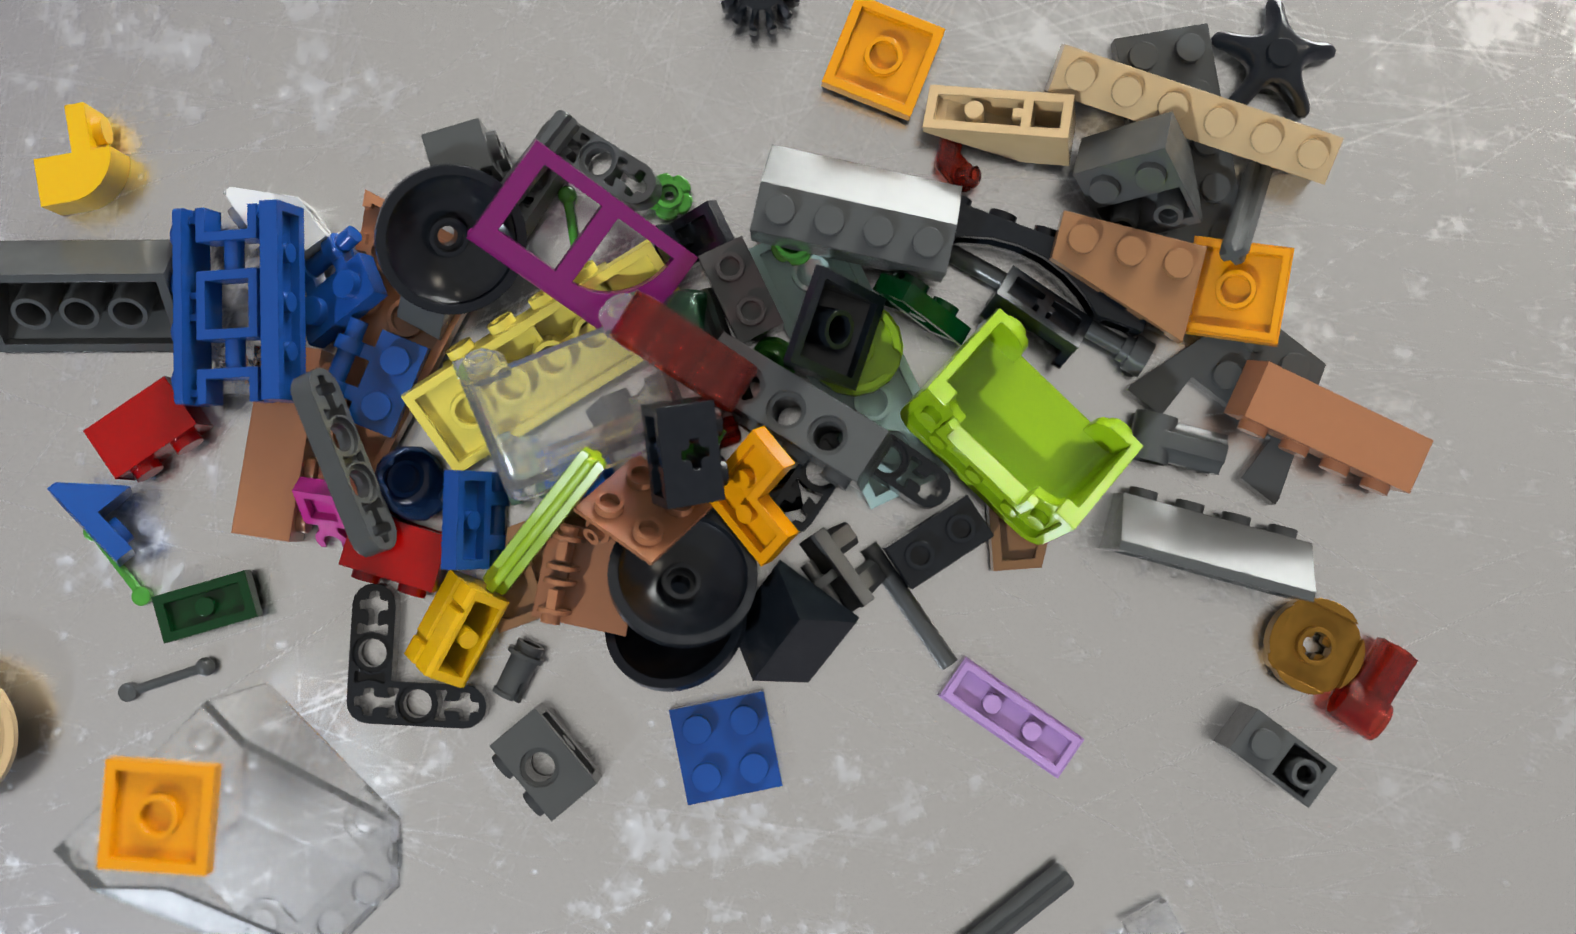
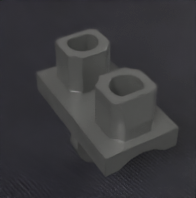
[799,522,885,612]

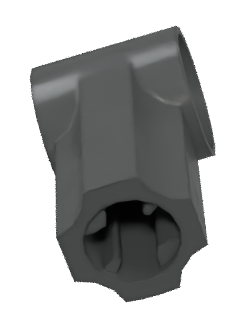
[1131,409,1229,475]

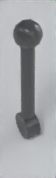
[118,657,215,702]

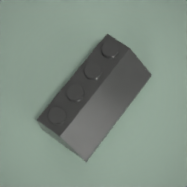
[750,144,962,283]
[0,239,173,352]
[1099,486,1316,602]

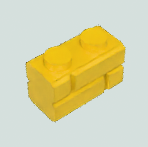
[404,570,510,688]

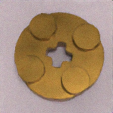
[1262,598,1365,695]

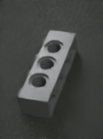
[691,332,894,492]

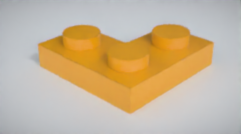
[709,426,799,567]

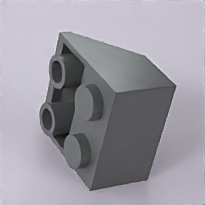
[1073,111,1203,234]

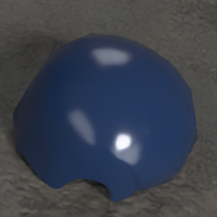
[375,446,444,521]

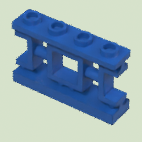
[170,199,306,407]

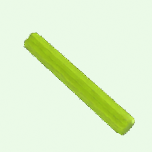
[483,447,607,595]

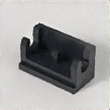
[979,265,1093,369]

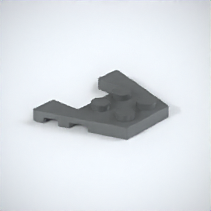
[1124,329,1326,505]

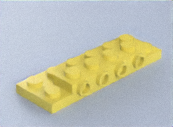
[401,239,700,471]

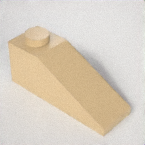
[922,85,1076,166]

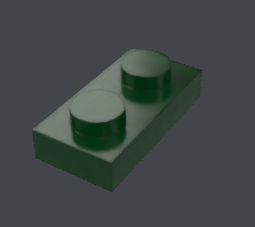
[151,570,264,644]

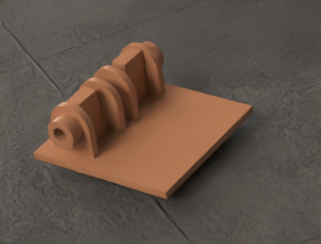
[573,454,713,565]
[531,523,628,637]

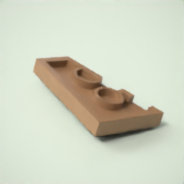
[1049,210,1207,344]

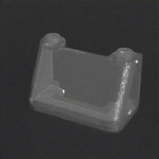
[452,289,683,500]

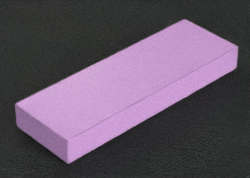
[937,656,1085,779]

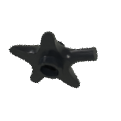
[1211,0,1336,118]

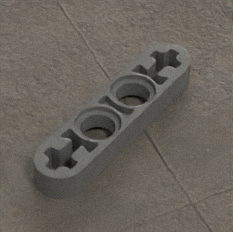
[291,368,397,557]

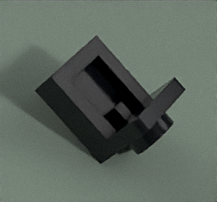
[654,200,735,269]

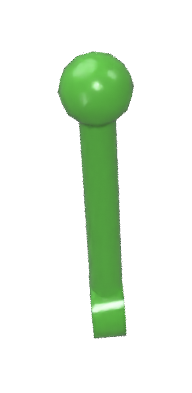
[558,186,578,247]
[83,529,154,606]

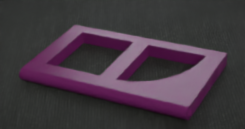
[466,139,698,351]

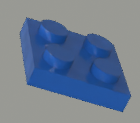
[669,689,783,805]

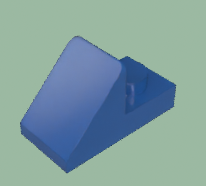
[47,482,135,567]

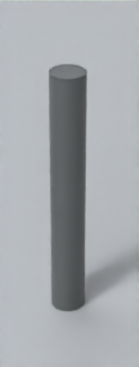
[861,541,958,670]

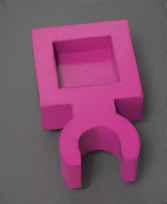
[292,476,347,548]

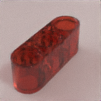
[609,291,758,413]

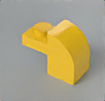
[33,102,130,216]

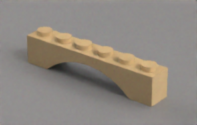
[1045,44,1344,185]

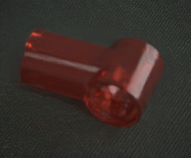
[1325,637,1418,741]

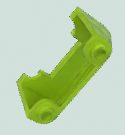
[900,308,1143,545]

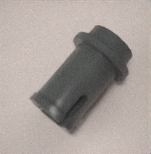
[493,638,545,703]

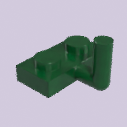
[873,272,971,345]

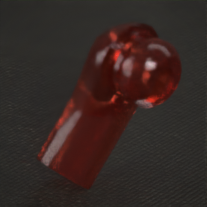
[935,137,982,192]

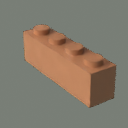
[231,347,335,542]
[1224,360,1434,496]

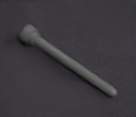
[949,245,1156,377]

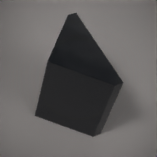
[783,265,887,391]
[739,560,859,683]

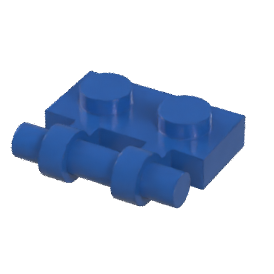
[305,226,388,349]
[328,317,431,438]
[441,470,511,570]

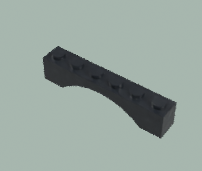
[953,195,1147,337]

